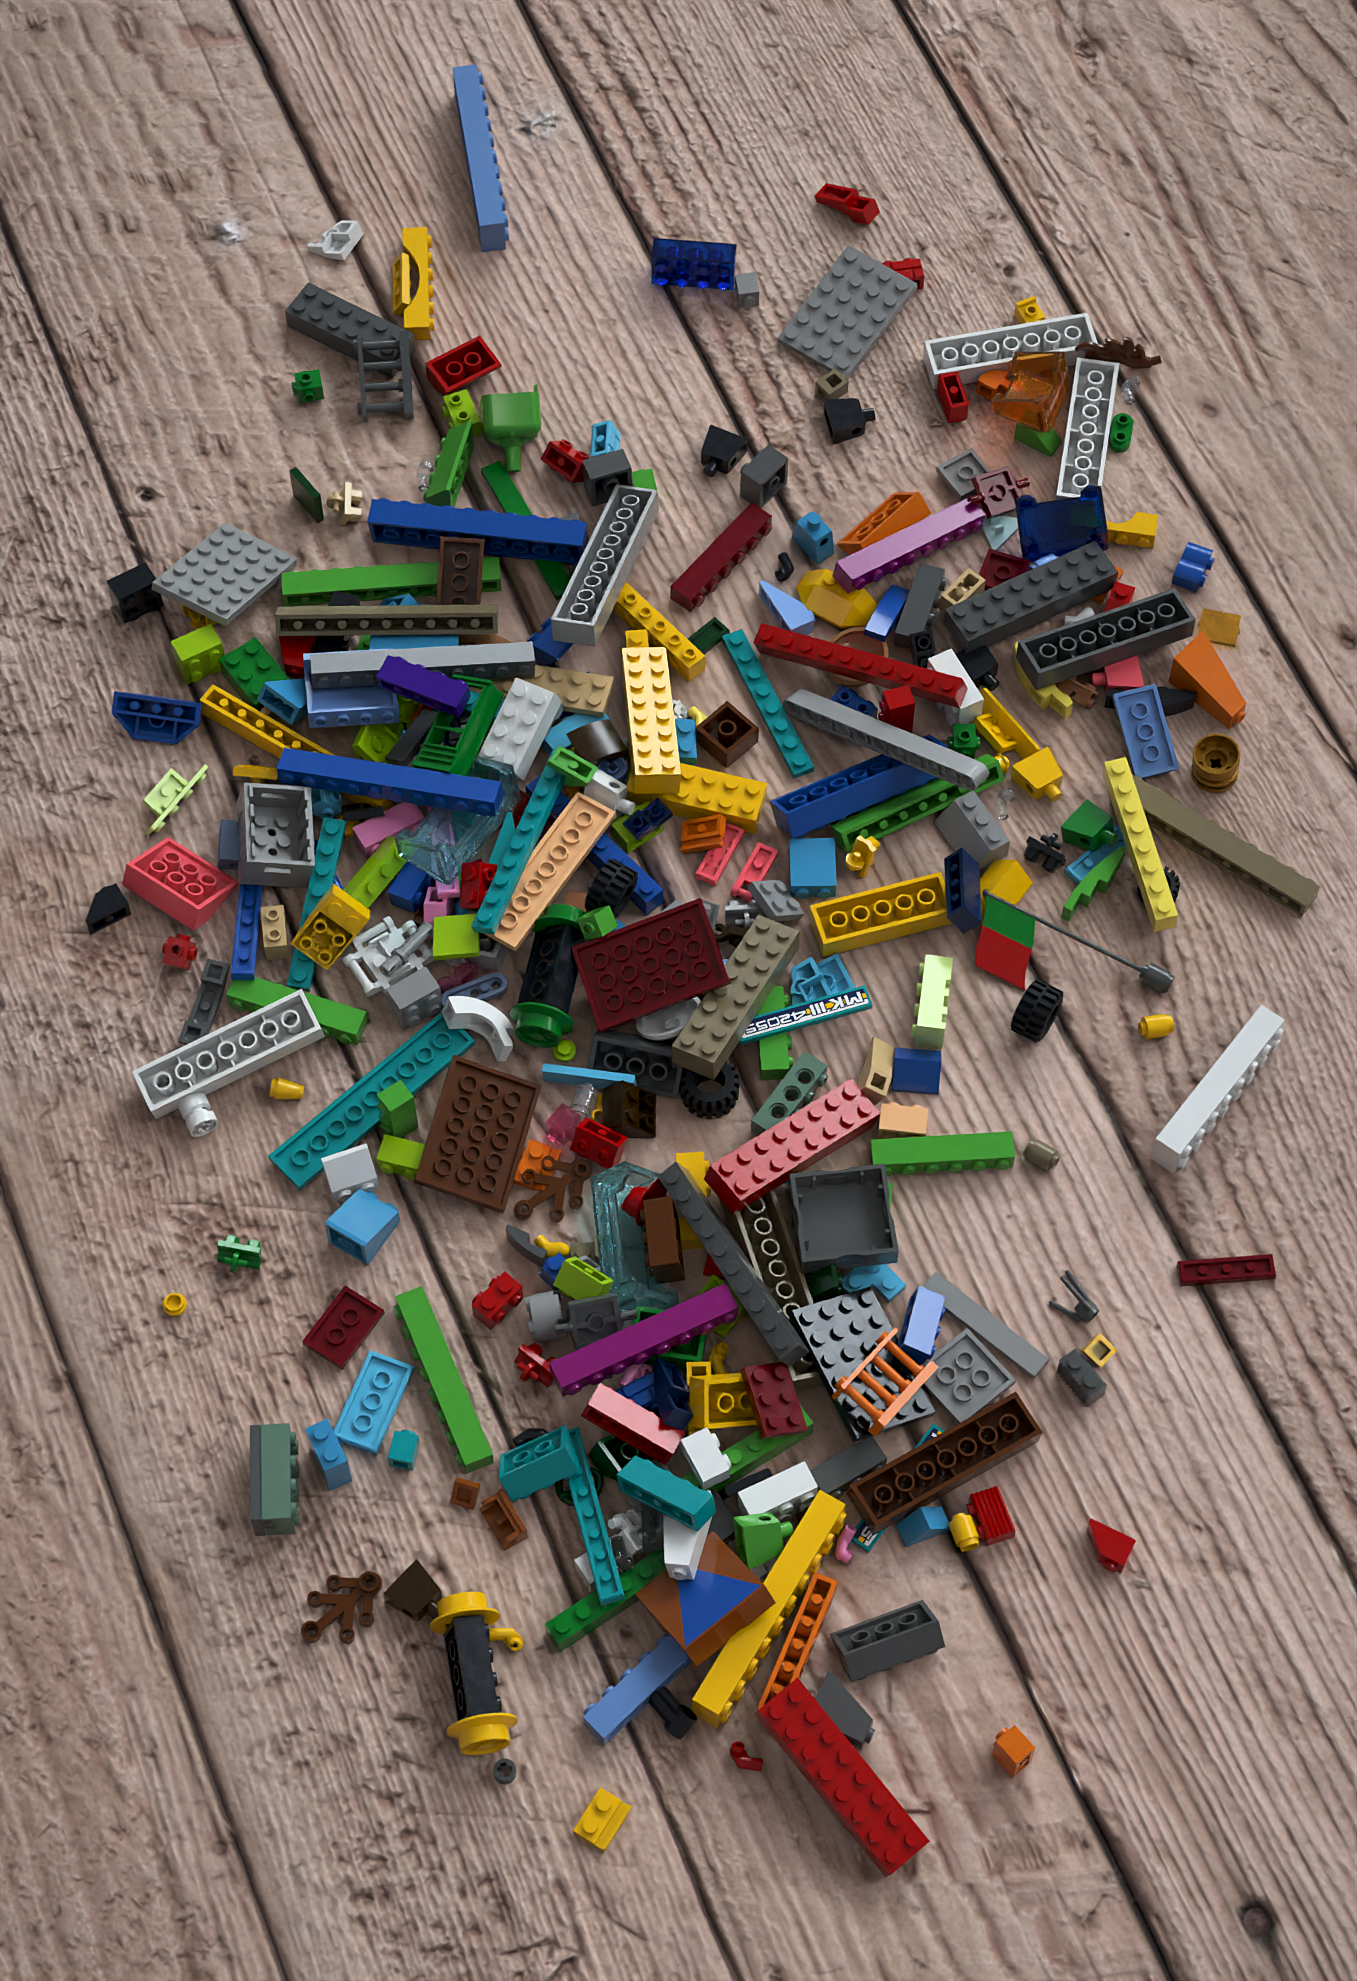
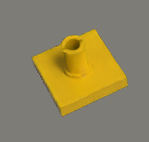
[233,764,279,793]

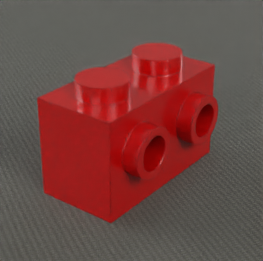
[540,439,589,483]
[460,862,497,911]
[570,1117,628,1170]
[472,1271,523,1330]

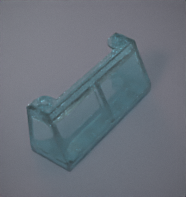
[395,756,521,885]
[590,1161,679,1311]

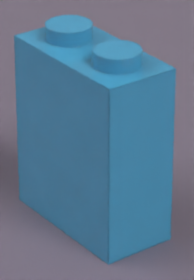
[789,838,836,899]
[305,1418,352,1491]

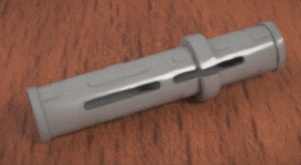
[379,921,433,977]

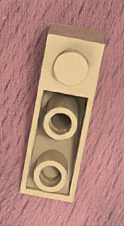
[857,1037,894,1106]

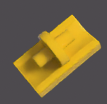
[844,835,880,878]

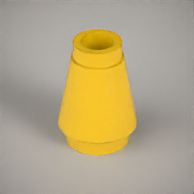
[269,1077,304,1100]

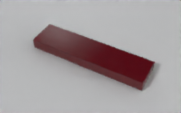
[1177,1254,1276,1286]

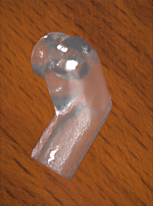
[1121,375,1141,405]

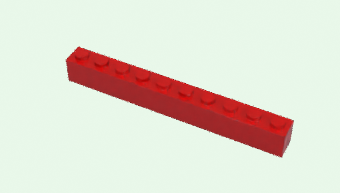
[753,623,968,708]

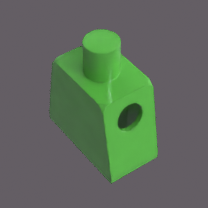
[733,1512,794,1569]

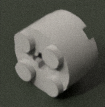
[524,1290,568,1343]

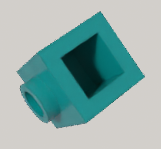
[388,1430,420,1471]

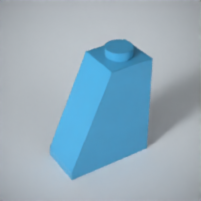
[257,679,308,725]

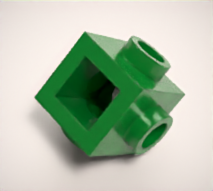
[291,369,324,403]
[948,724,980,759]

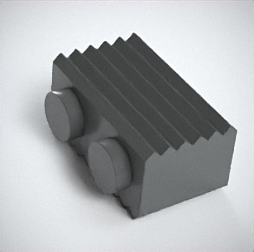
[1057,1349,1107,1407]

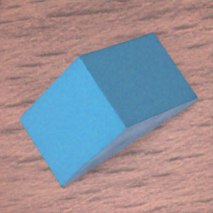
[896,1506,950,1547]

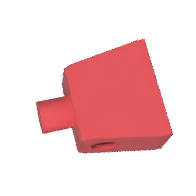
[1090,655,1144,694]

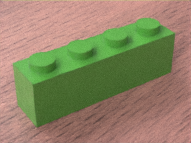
[756,986,793,1080]

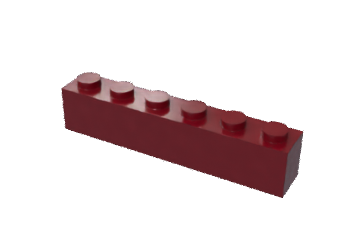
[670,502,772,612]

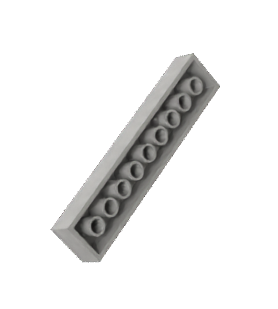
[551,484,659,647]

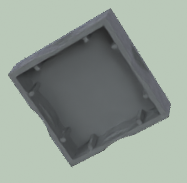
[789,1163,899,1273]

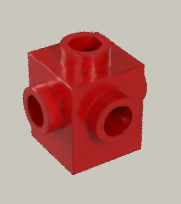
[162,933,198,969]

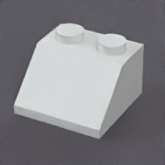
[321,1143,379,1202]

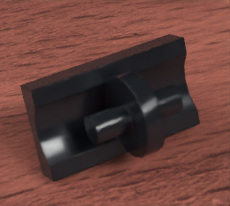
[1024,833,1066,873]

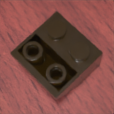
[602,1080,656,1138]

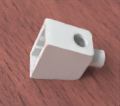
[584,769,635,821]

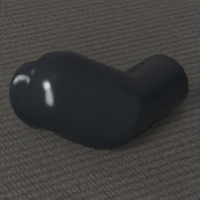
[512,1428,548,1447]

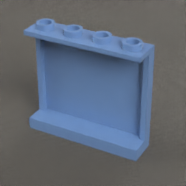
[303,648,399,728]

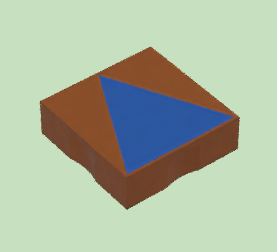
[635,1531,776,1667]

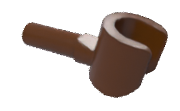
[414,903,424,928]

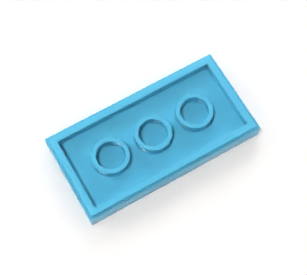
[333,1350,415,1455]

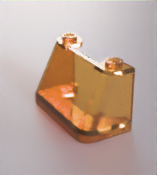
[991,351,1070,433]

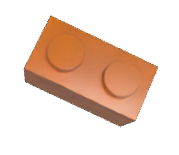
[992,1725,1036,1778]

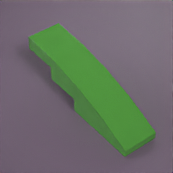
[1061,846,1127,921]

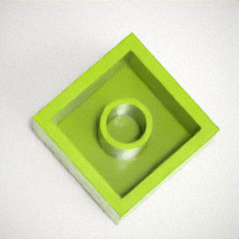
[171,624,225,685]

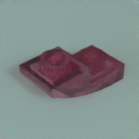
[436,962,478,997]

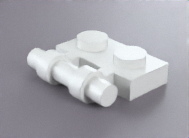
[608,1508,643,1556]

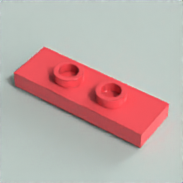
[695,822,745,886]

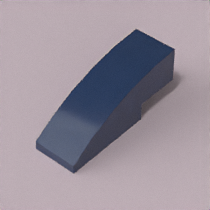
[654,1358,694,1430]

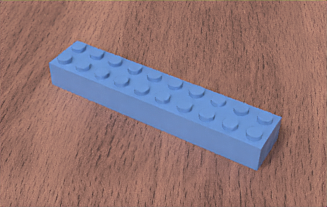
[453,64,509,252]

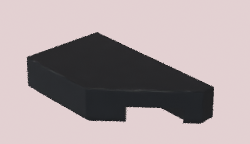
[341,803,385,821]

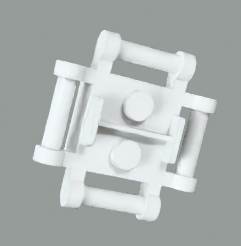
[343,916,434,997]

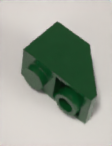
[806,1264,842,1303]

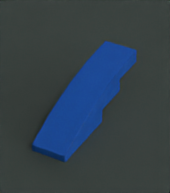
[864,585,910,642]

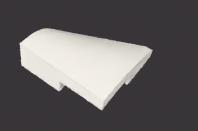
[307,220,364,260]

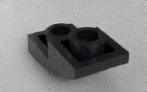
[909,629,936,668]

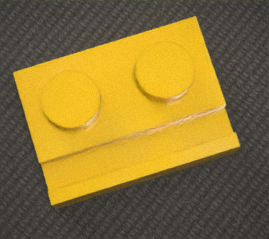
[573,1787,632,1853]

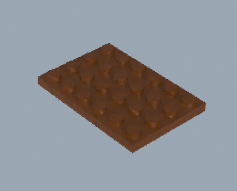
[413,1055,541,1214]

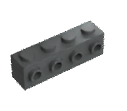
[895,563,948,649]

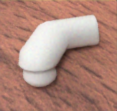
[1064,607,1095,626]

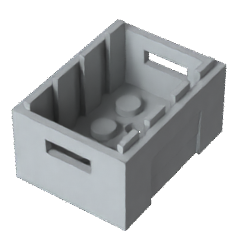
[235,782,315,888]

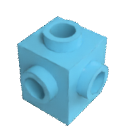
[311,788,342,819]

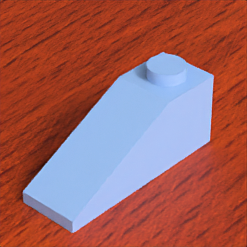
[759,580,815,635]

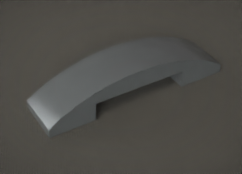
[178,959,230,1045]

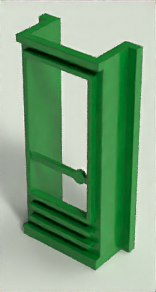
[411,674,504,776]

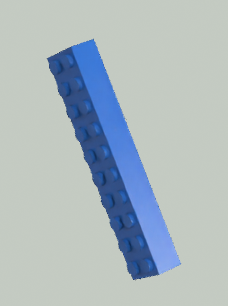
[367,498,589,565]

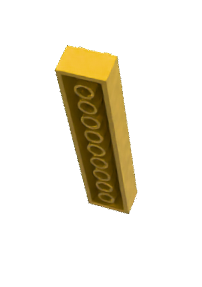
[692,1490,847,1729]

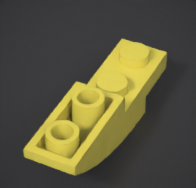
[1013,642,1073,719]

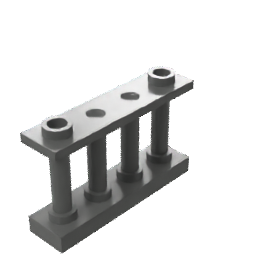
[353,330,414,422]

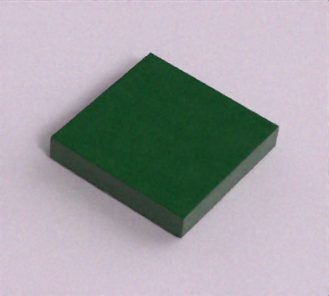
[289,467,324,524]

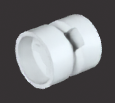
[178,1093,219,1137]

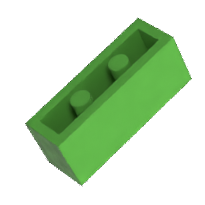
[376,1079,418,1138]

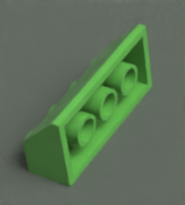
[423,421,474,508]

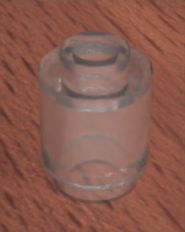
[570,1083,599,1119]

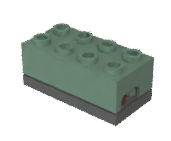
[250,1423,300,1536]

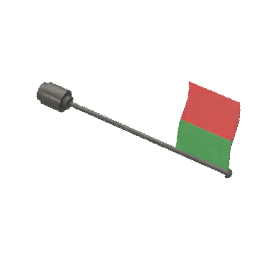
[975,889,1175,993]

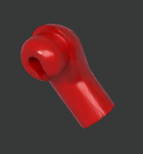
[730,1741,763,1772]

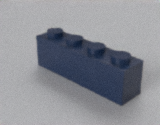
[944,848,982,934]

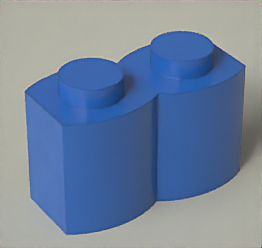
[1172,542,1215,592]

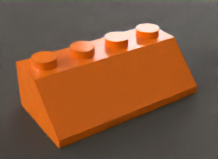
[837,492,931,555]

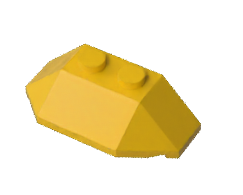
[796,569,878,629]

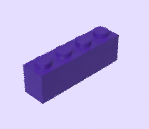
[376,655,471,718]

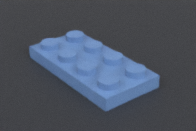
[1112,684,1179,779]

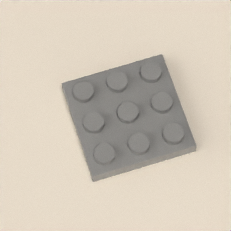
[922,1328,1016,1424]

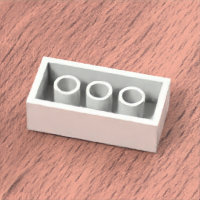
[477,678,562,781]

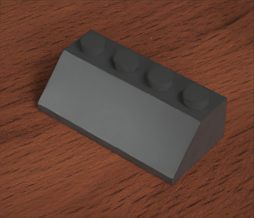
[588,1030,686,1099]
[830,1600,945,1681]

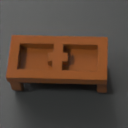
[479,1489,528,1551]

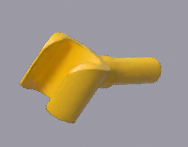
[592,1093,603,1121]

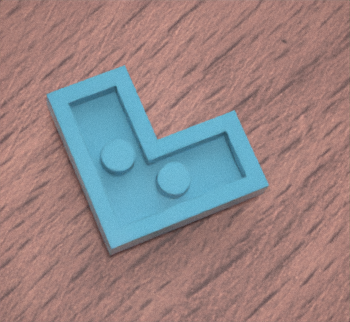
[841,1264,906,1303]

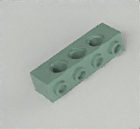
[751,1051,828,1135]

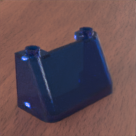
[1014,485,1109,563]

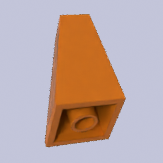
[1168,632,1247,729]

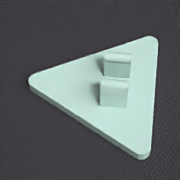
[982,513,1024,551]

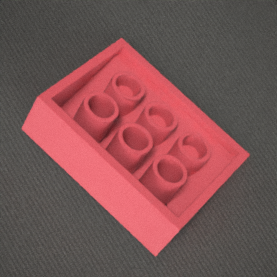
[122,837,239,931]

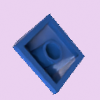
[892,1047,941,1095]

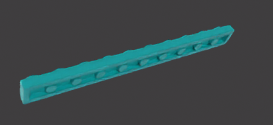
[471,749,574,934]

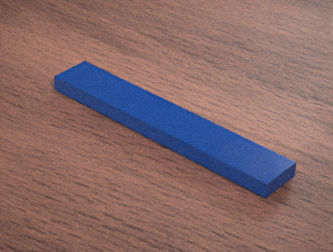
[231,884,263,980]

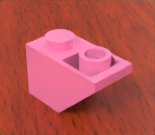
[424,887,455,940]

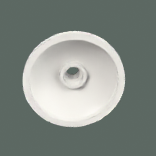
[636,997,701,1041]

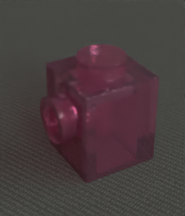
[545,1103,581,1146]

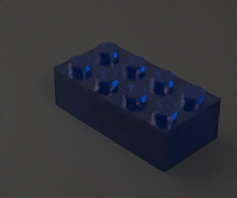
[651,238,737,290]

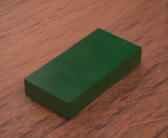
[688,617,730,655]

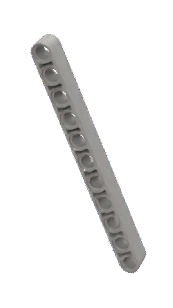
[783,688,989,791]

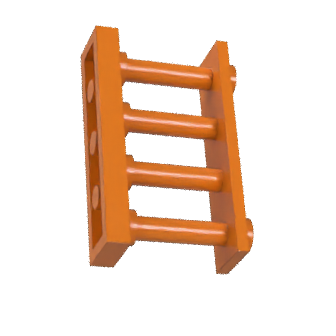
[831,1327,938,1437]

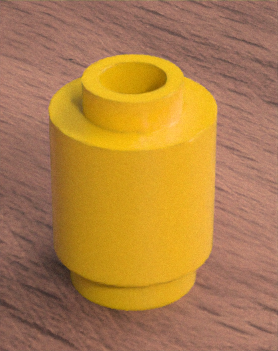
[1138,1013,1174,1040]
[948,1513,980,1552]

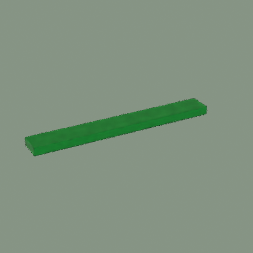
[481,461,570,600]

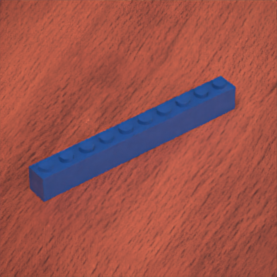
[276,748,503,817]

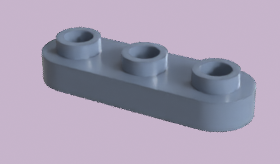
[442,973,508,1008]

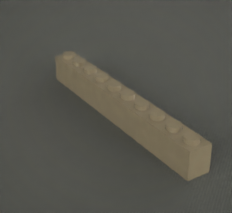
[275,604,499,636]
[1132,774,1320,917]

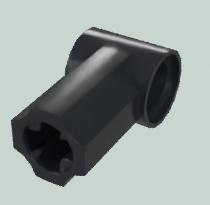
[648,1687,698,1739]

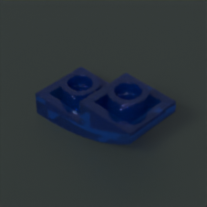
[622,797,673,840]

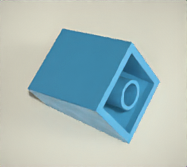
[325,1188,400,1266]

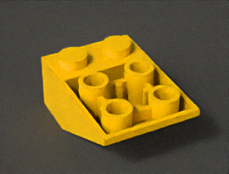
[290,884,370,970]

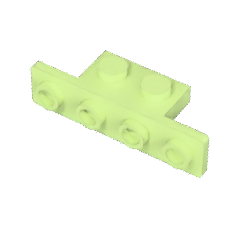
[142,764,208,835]

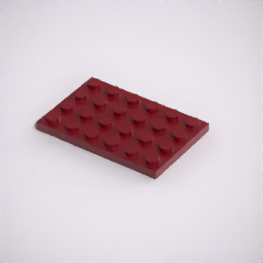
[571,898,731,1033]

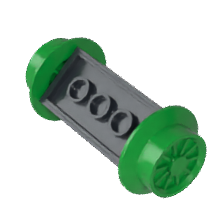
[510,904,592,1048]

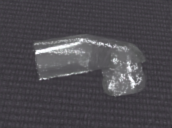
[416,459,434,491]
[994,788,1016,820]

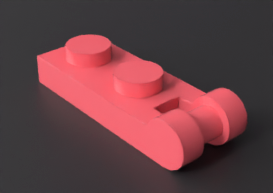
[730,842,779,903]

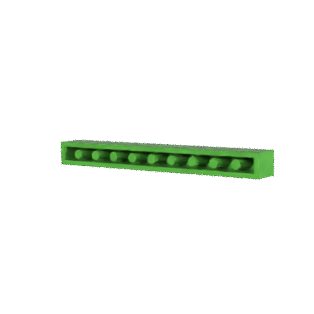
[281,557,502,607]

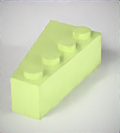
[911,954,953,1050]

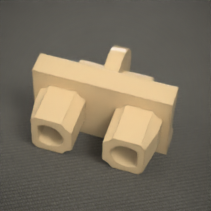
[326,482,362,527]

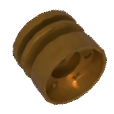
[1191,733,1241,793]

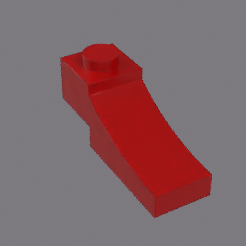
[814,183,880,225]

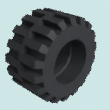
[585,859,638,918]
[1011,979,1063,1043]
[681,1061,739,1119]

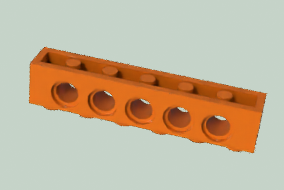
[757,1572,838,1711]

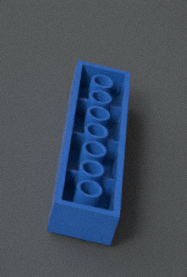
[770,734,948,838]

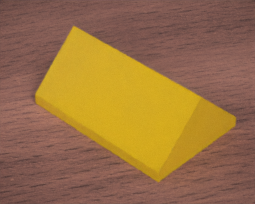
[980,859,1033,925]

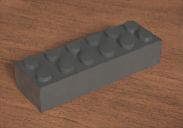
[285,282,415,378]

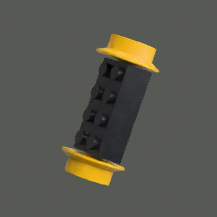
[430,1592,518,1755]

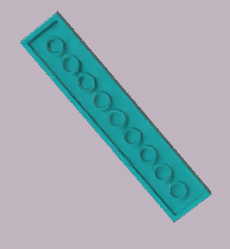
[268,1012,475,1191]

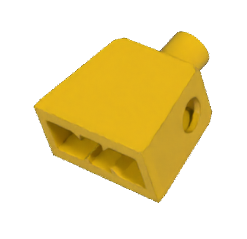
[1011,746,1063,802]

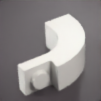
[442,996,513,1062]

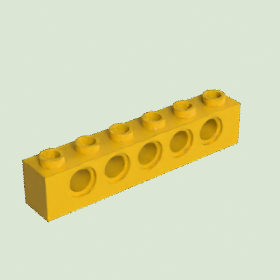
[612,582,705,682]

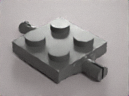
[554,1293,638,1350]

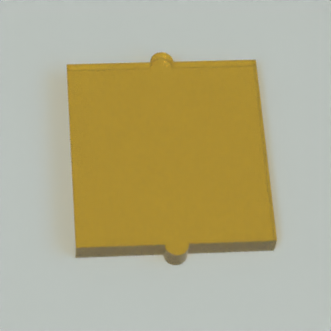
[1198,608,1241,647]

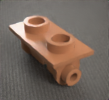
[1055,677,1100,708]

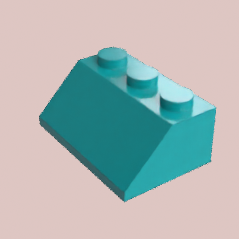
[499,1425,579,1502]

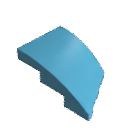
[791,953,856,1005]

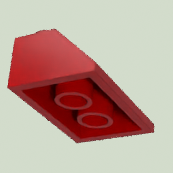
[425,335,502,394]

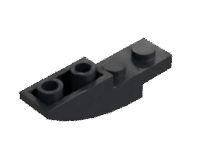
[1104,686,1197,717]

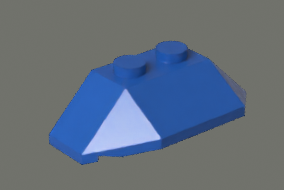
[112,691,202,744]

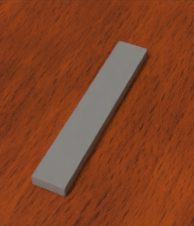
[922,1272,1049,1379]

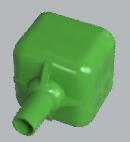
[480,384,541,472]

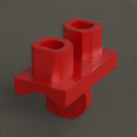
[514,1342,556,1388]

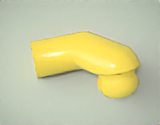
[687,706,707,727]

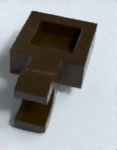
[714,923,748,948]

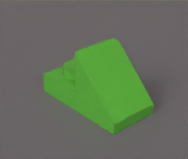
[547,745,598,786]

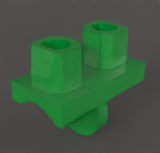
[217,1235,261,1273]

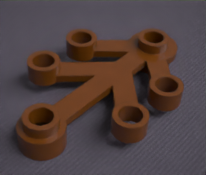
[513,1156,593,1223]
[301,1571,382,1644]

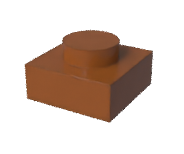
[450,1477,481,1510]

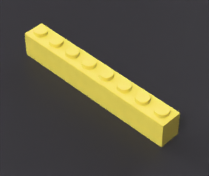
[1102,757,1178,932]

